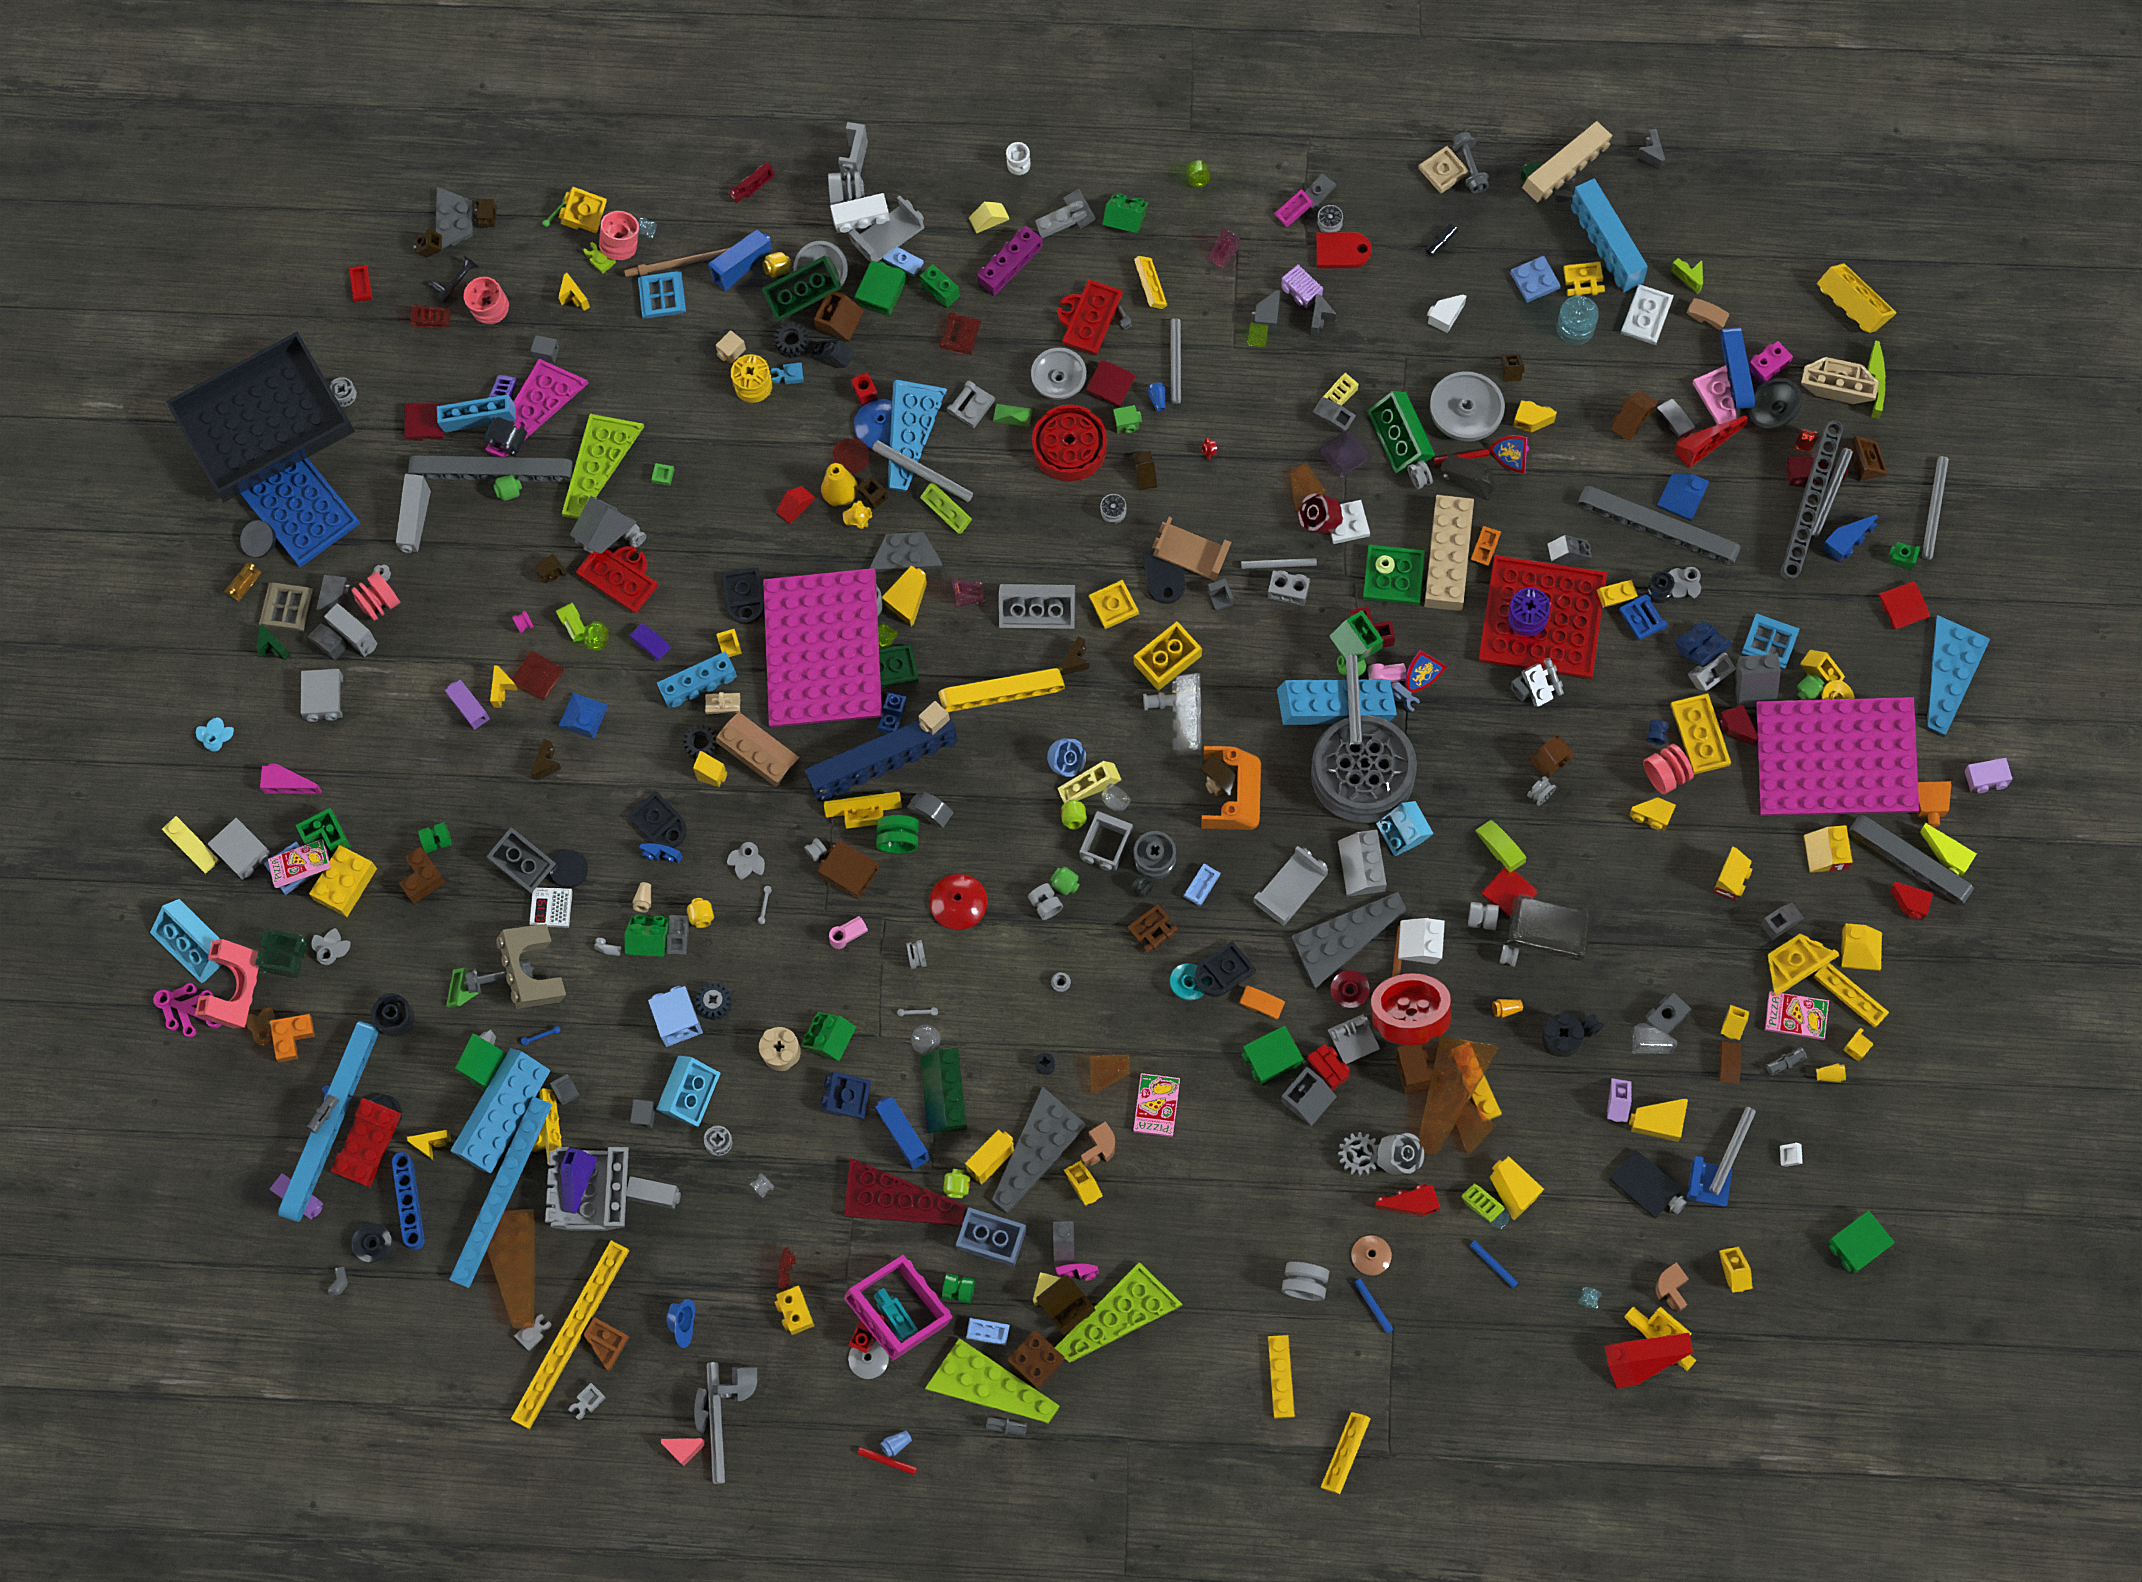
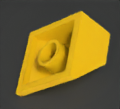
[1841,924,1882,971]

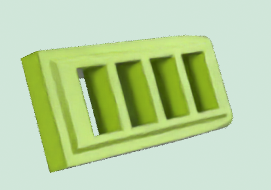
[1462,1184,1505,1222]

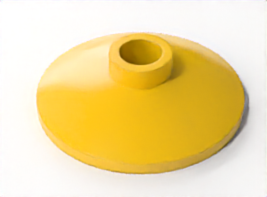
[1822,680,1855,700]

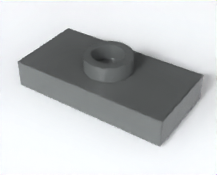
[1305,174,1336,211]

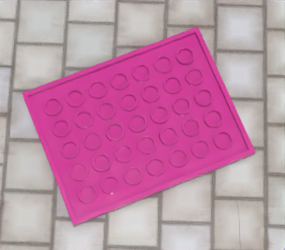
[764,568,882,727]
[1756,697,1919,816]

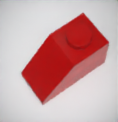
[1890,881,1933,920]

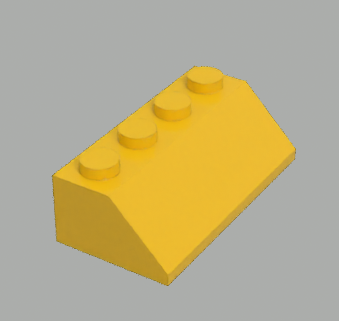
[1817,264,1897,333]

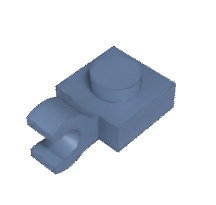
[1391,682,1420,712]

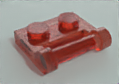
[939,312,981,355]

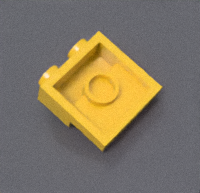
[558,187,607,233]

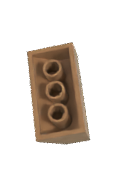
[715,712,800,787]

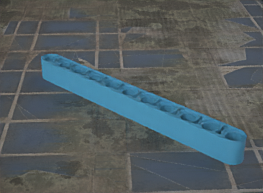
[278,1021,379,1222]

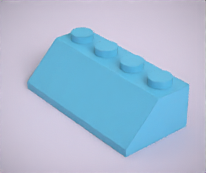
[150,899,222,983]

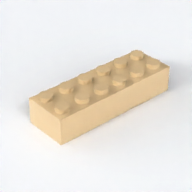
[1424,495,1474,611]

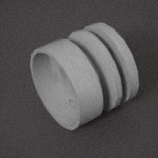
[828,171,865,205]

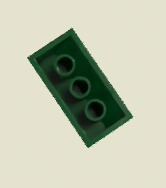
[762,255,842,322]
[920,1047,967,1134]

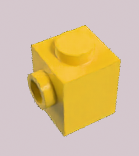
[1721,1005,1749,1040]

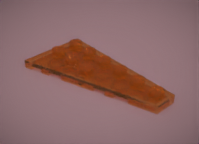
[1418,1036,1499,1156]
[475,1209,535,1329]

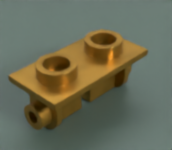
[224,562,262,601]

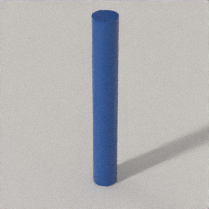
[1469,1240,1518,1288]
[1354,1279,1394,1334]

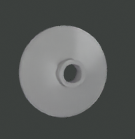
[848,1340,889,1379]

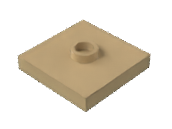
[1418,146,1470,193]

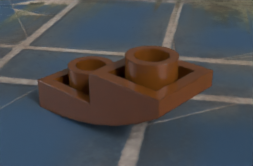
[1718,1041,1741,1084]

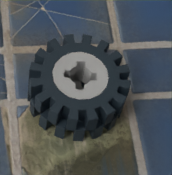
[695,982,732,1020]

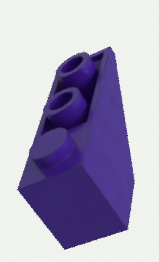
[561,1148,597,1214]

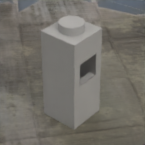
[626,1177,681,1209]

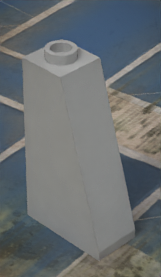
[396,474,431,553]

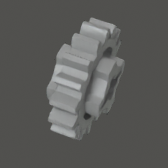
[1338,1132,1379,1177]

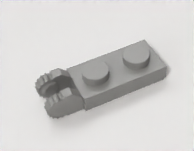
[1035,201,1087,238]

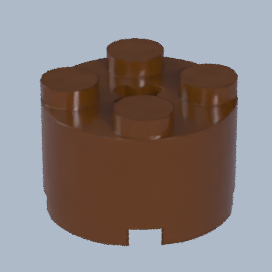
[1529,734,1575,779]

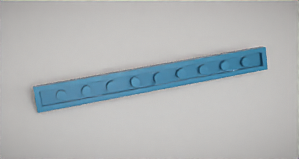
[449,1097,552,1288]

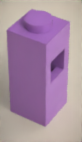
[445,679,490,730]
[270,1174,323,1219]

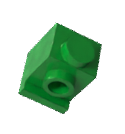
[1888,542,1920,571]

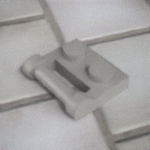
[947,381,995,428]

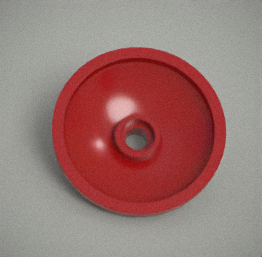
[929,874,988,930]

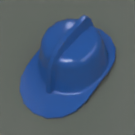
[666,1299,695,1348]

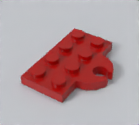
[1057,280,1123,356]
[576,546,659,614]

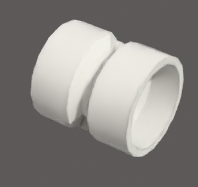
[1006,142,1030,175]

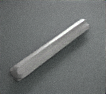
[1171,319,1181,404]
[1812,448,1853,537]
[1346,654,1362,745]
[1709,1107,1756,1195]

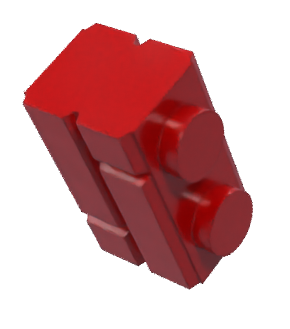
[1306,1044,1350,1091]

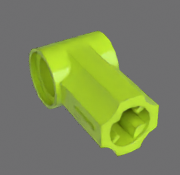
[556,602,588,642]

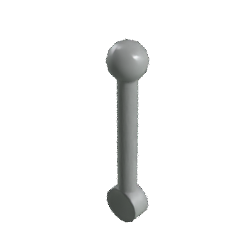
[758,886,772,924]
[897,1007,938,1016]

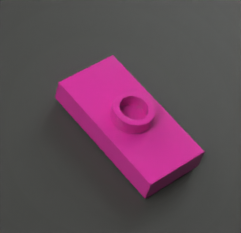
[1274,189,1314,228]

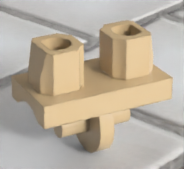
[705,692,740,714]

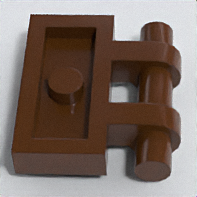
[1128,904,1178,953]

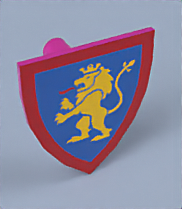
[1489,435,1529,474]
[1406,650,1447,693]

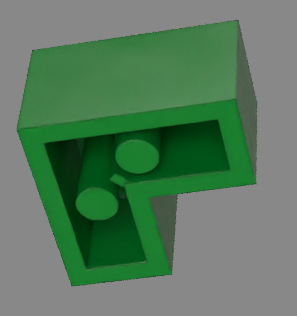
[296,808,351,854]

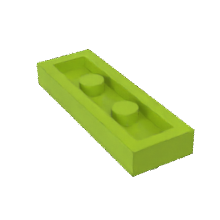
[920,483,972,534]

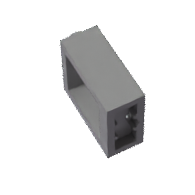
[1080,811,1133,871]

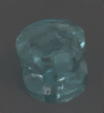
[638,217,657,239]
[1490,1205,1510,1228]
[1578,1287,1602,1309]

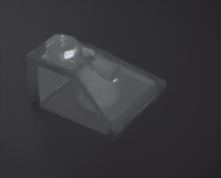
[1632,1023,1677,1054]

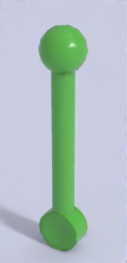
[543,199,566,227]

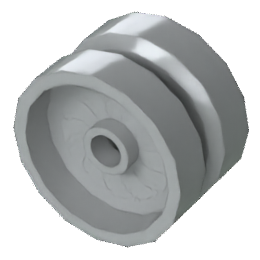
[1281,1262,1330,1301]

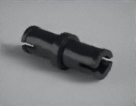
[1425,224,1458,257]

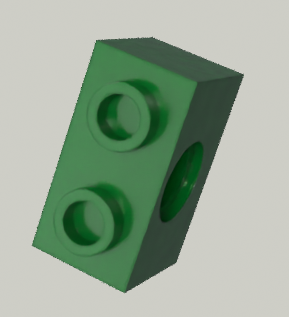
[920,264,960,308]

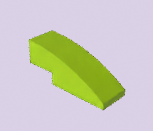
[1475,820,1526,873]

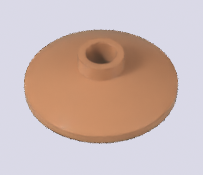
[1351,1235,1392,1276]

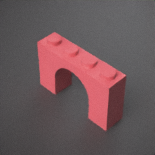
[195,939,262,1029]

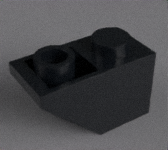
[811,340,855,368]

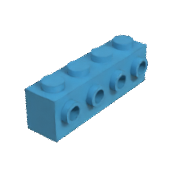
[437,395,516,432]
[657,651,737,708]

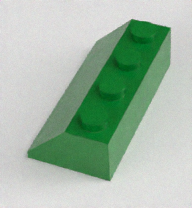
[1367,391,1435,474]

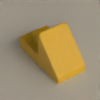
[559,273,590,311]
[490,665,518,708]
[407,1130,451,1160]

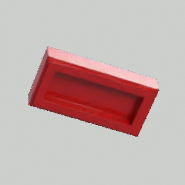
[349,265,373,303]

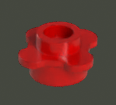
[1201,438,1217,460]

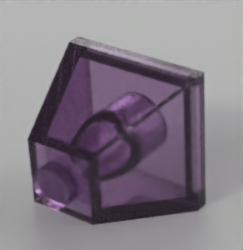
[1319,429,1371,478]

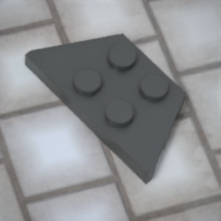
[436,187,474,253]
[870,532,943,572]

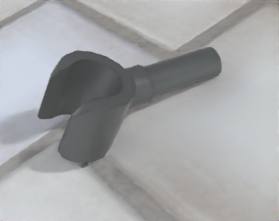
[1117,306,1132,330]

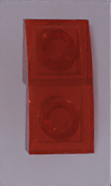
[778,1247,796,1292]

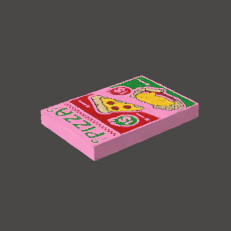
[268,839,331,888]
[1764,991,1829,1040]
[1134,1073,1180,1137]

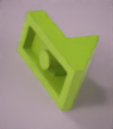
[1671,258,1703,294]

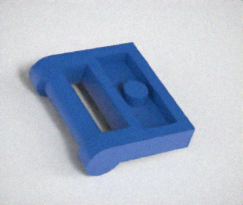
[1619,594,1668,641]

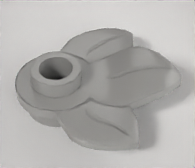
[1668,567,1701,599]
[727,842,765,880]
[312,928,351,965]

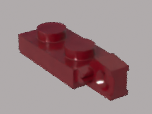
[729,162,775,203]

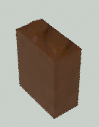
[818,840,879,900]

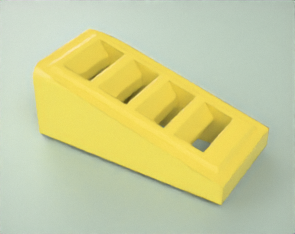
[1323,373,1358,406]

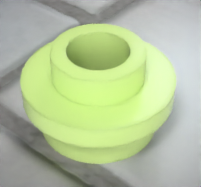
[1376,555,1395,574]

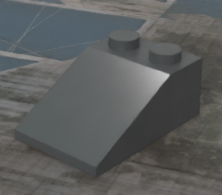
[486,827,556,893]

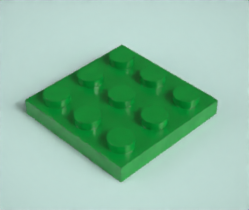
[1363,545,1425,605]

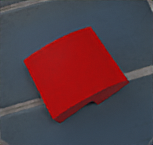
[1878,581,1930,630]
[1481,867,1538,920]

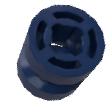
[1646,720,1669,745]

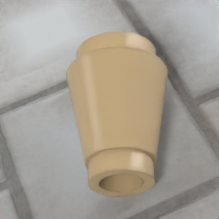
[632,882,651,913]

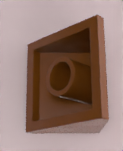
[1848,436,1888,482]

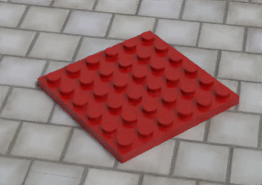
[1478,555,1607,679]

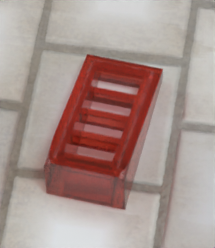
[411,305,451,327]
[1793,429,1819,452]

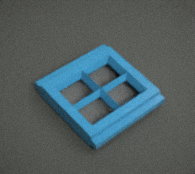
[638,271,686,318]
[1741,613,1799,670]

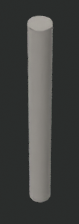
[1241,558,1317,569]

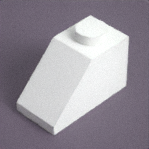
[1427,295,1466,333]

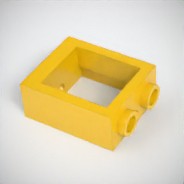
[965,1129,1014,1185]

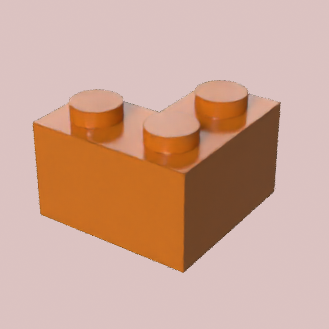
[270,1014,315,1063]

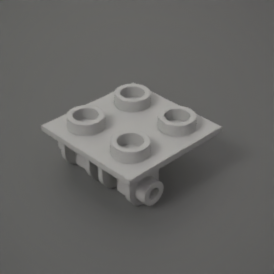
[1328,1014,1380,1064]

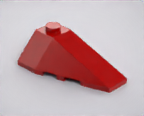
[1675,415,1748,469]
[1605,1333,1693,1389]

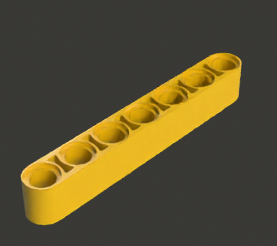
[938,668,1065,712]

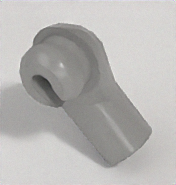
[594,938,621,956]

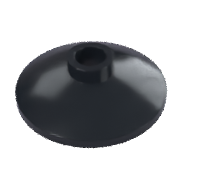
[352,1223,392,1263]

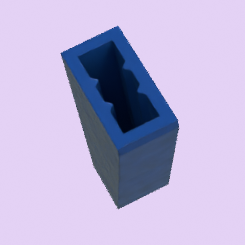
[708,230,772,292]
[875,1097,930,1170]

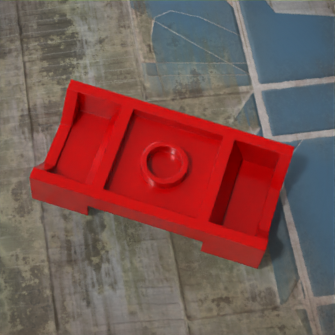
[331,1098,402,1187]

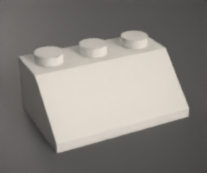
[830,193,890,233]

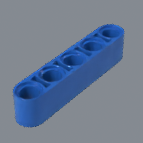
[1720,327,1755,409]
[392,1152,425,1250]

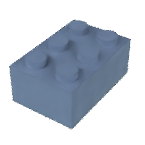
[956,1207,1026,1267]

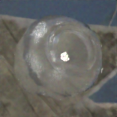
[1102,783,1131,812]
[911,1025,941,1054]

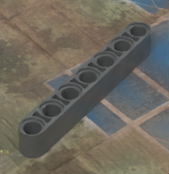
[1848,815,1974,905]

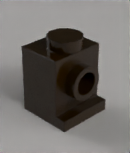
[475,199,497,228]
[414,228,442,258]
[858,476,888,510]
[535,554,567,584]

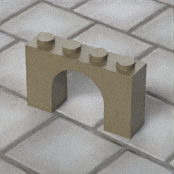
[497,924,566,1009]

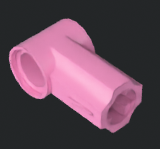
[1367,663,1406,682]
[829,916,868,949]

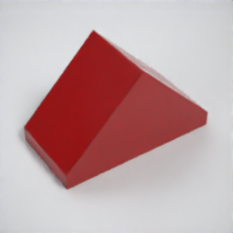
[776,486,815,524]

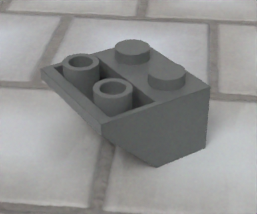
[1281,1067,1337,1127]

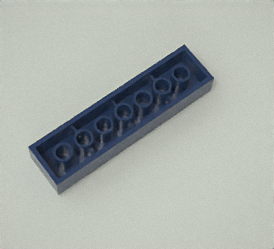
[805,716,958,801]

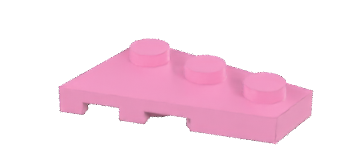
[1693,366,1737,425]

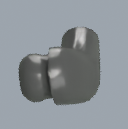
[328,1267,348,1296]

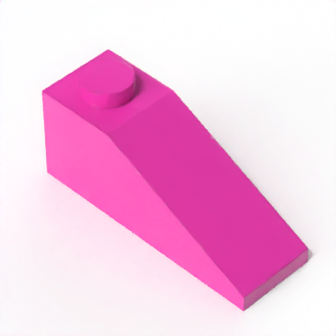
[260,764,322,794]

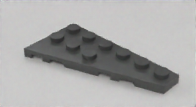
[1291,892,1406,990]
[992,1087,1087,1214]

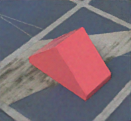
[661,1439,705,1466]

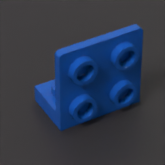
[1687,1156,1732,1207]

